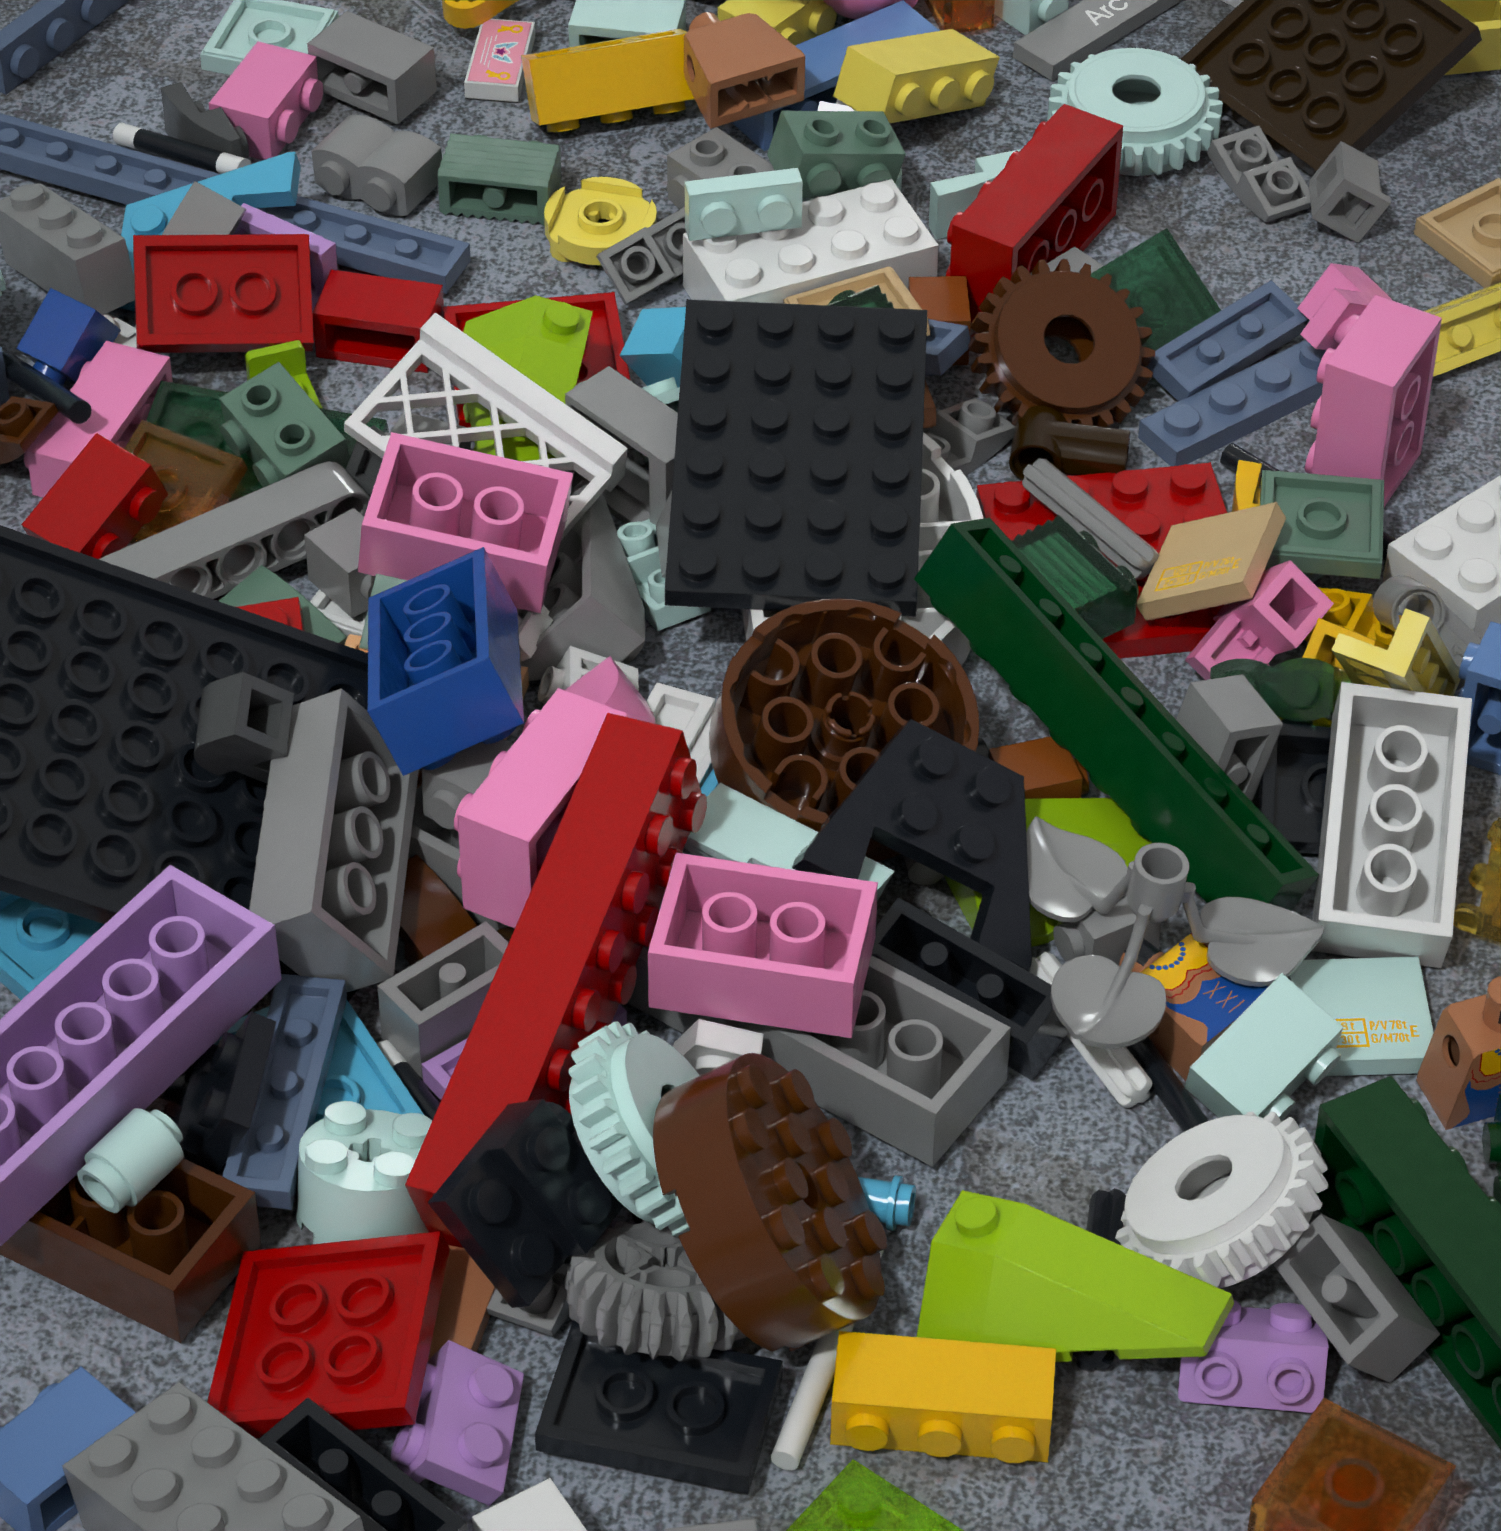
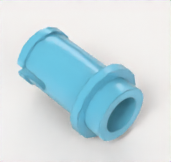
[858,1175,916,1231]

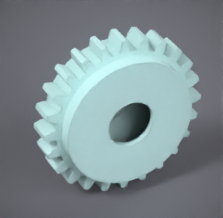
[1047,48,1223,176]
[569,1021,700,1237]

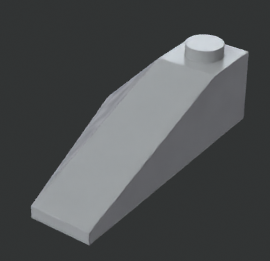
[520,478,645,681]

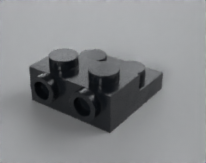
[1258,718,1331,854]
[160,1011,276,1174]
[428,1099,624,1308]

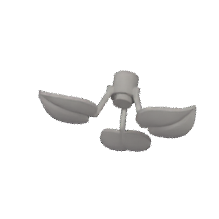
[1026,817,1324,1049]

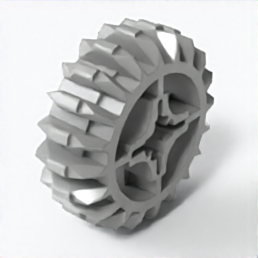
[565,1220,746,1361]

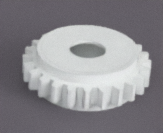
[1115,1111,1328,1289]

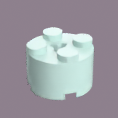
[296,1101,432,1244]

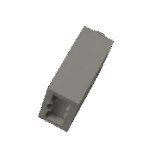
[565,366,678,525]

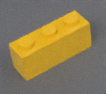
[521,29,694,132]
[830,1331,1056,1463]

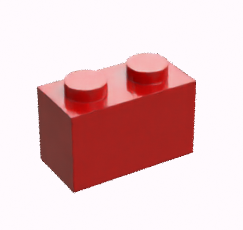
[313,269,444,373]
[21,433,168,559]

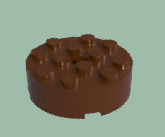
[709,598,979,862]
[653,1053,887,1352]

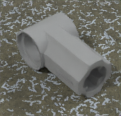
[1373,575,1482,690]

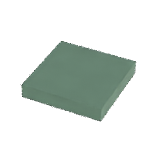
[1259,470,1384,579]

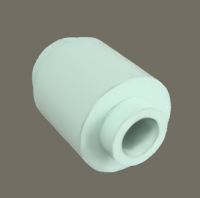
[77,1108,184,1213]

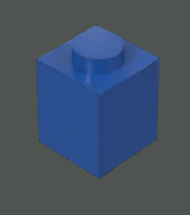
[16,288,121,386]

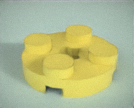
[544,177,657,265]

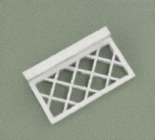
[344,313,628,540]

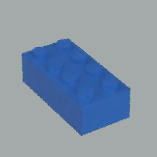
[367,547,524,776]

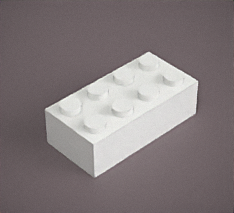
[683,179,939,304]
[1382,475,1501,639]
[1312,682,1472,968]

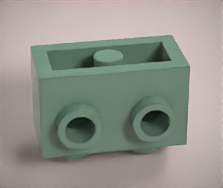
[767,111,906,198]
[219,362,350,488]

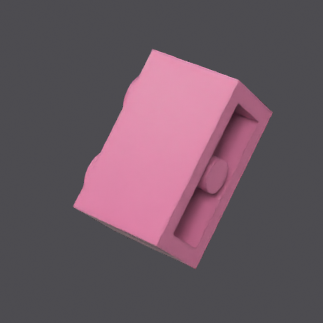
[209,41,323,160]

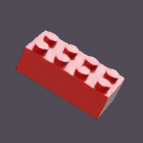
[946,104,1123,323]

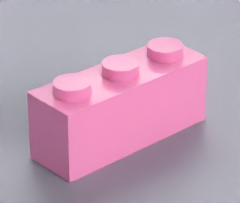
[24,341,175,498]

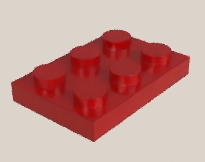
[133,234,314,353]

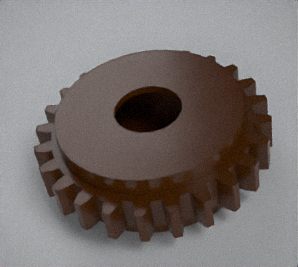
[968,259,1155,428]

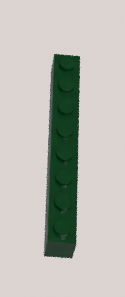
[914,518,1319,911]

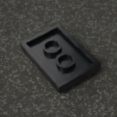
[535,1320,783,1494]

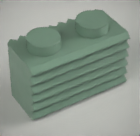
[438,133,562,226]

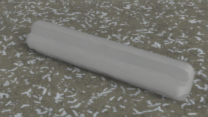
[1022,458,1159,580]

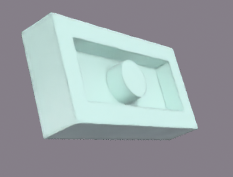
[684,168,803,241]

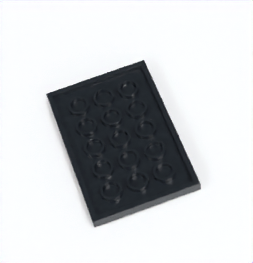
[665,299,927,617]

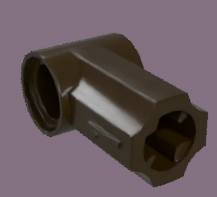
[1009,406,1131,481]

